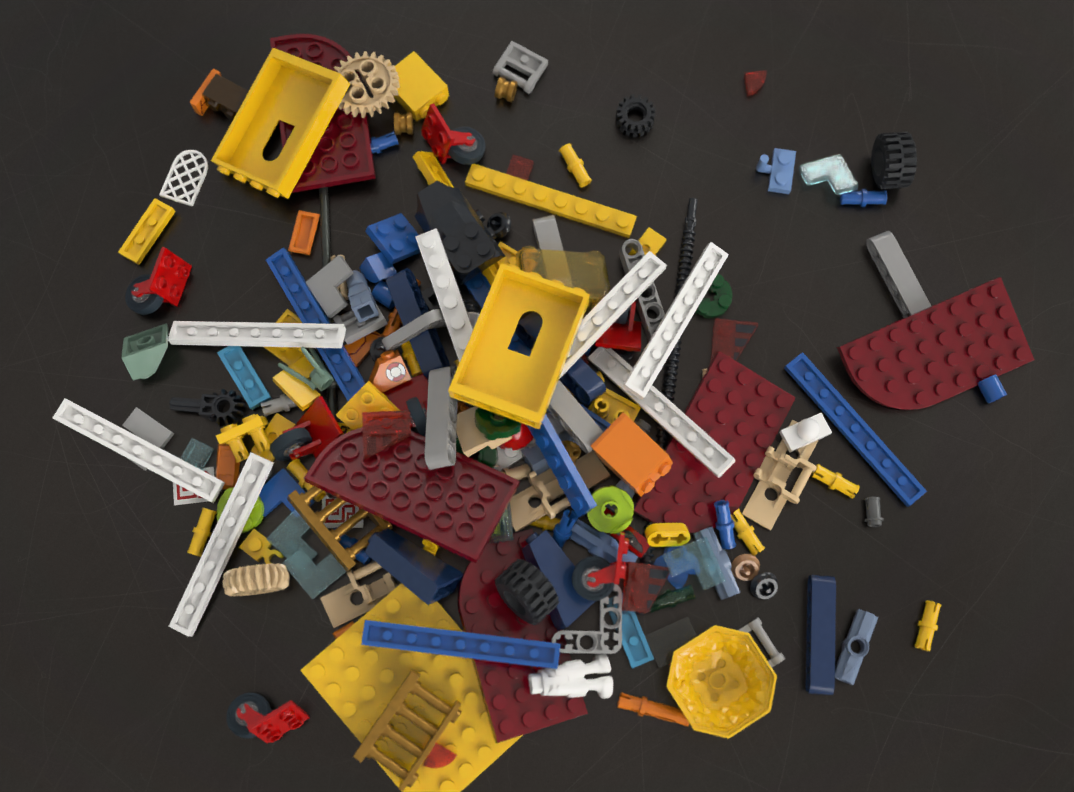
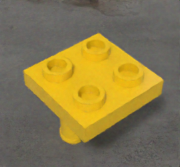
[336,380,402,430]
[588,388,641,424]
[216,414,270,463]

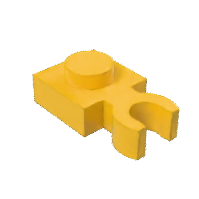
[239,529,284,564]

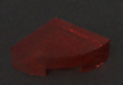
[744,70,767,95]
[423,742,457,768]

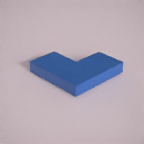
[259,468,315,518]

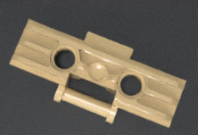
[742,420,818,530]
[504,451,611,532]
[320,548,423,628]

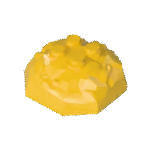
[666,625,777,738]

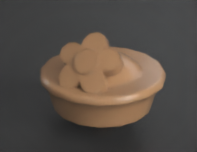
[731,554,760,581]

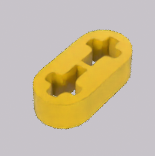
[645,523,690,547]

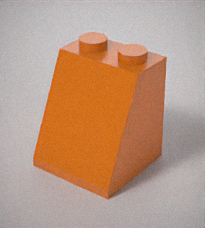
[590,412,673,497]

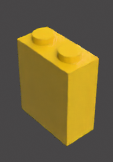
[393,51,449,122]

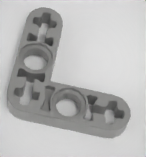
[382,309,447,351]
[551,584,622,654]

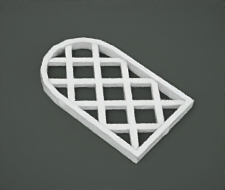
[159,150,208,207]

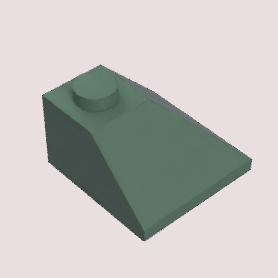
[121,323,169,381]

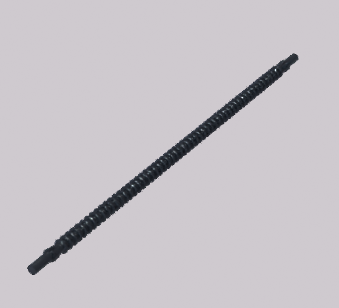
[635,198,698,615]

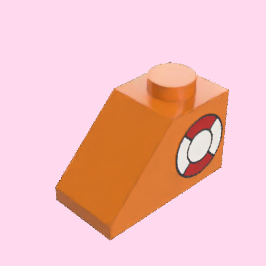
[369,349,412,393]

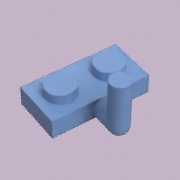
[756,148,796,194]

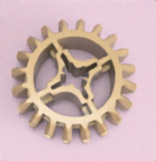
[223,563,289,597]

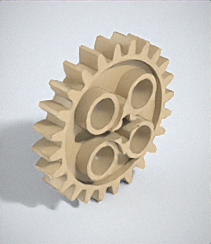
[334,51,400,118]

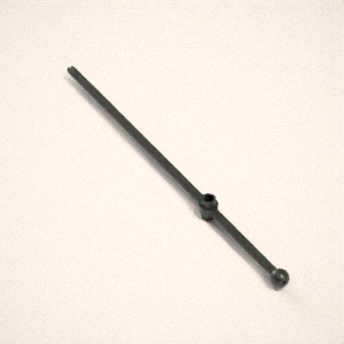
[319,187,340,499]

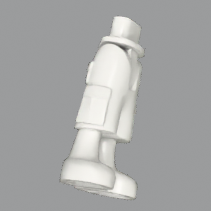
[528,654,613,699]

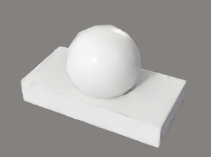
[779,413,832,452]

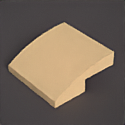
[457,406,512,457]

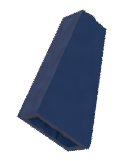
[365,529,464,605]
[521,530,595,631]

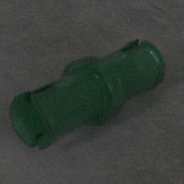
[646,584,696,613]

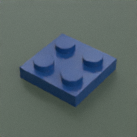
[365,213,420,265]

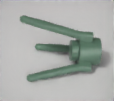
[278,347,334,391]

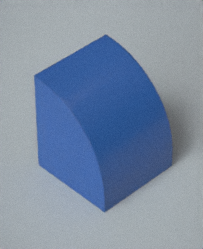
[359,252,397,283]

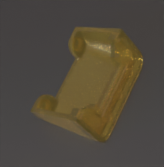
[516,246,611,309]

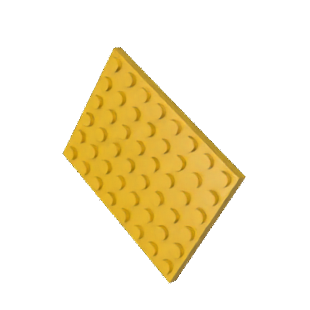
[300,583,523,792]

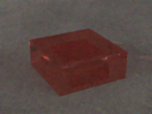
[506,155,534,181]

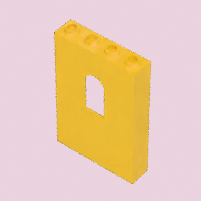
[211,48,350,199]
[448,263,590,429]

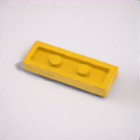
[118,198,175,265]

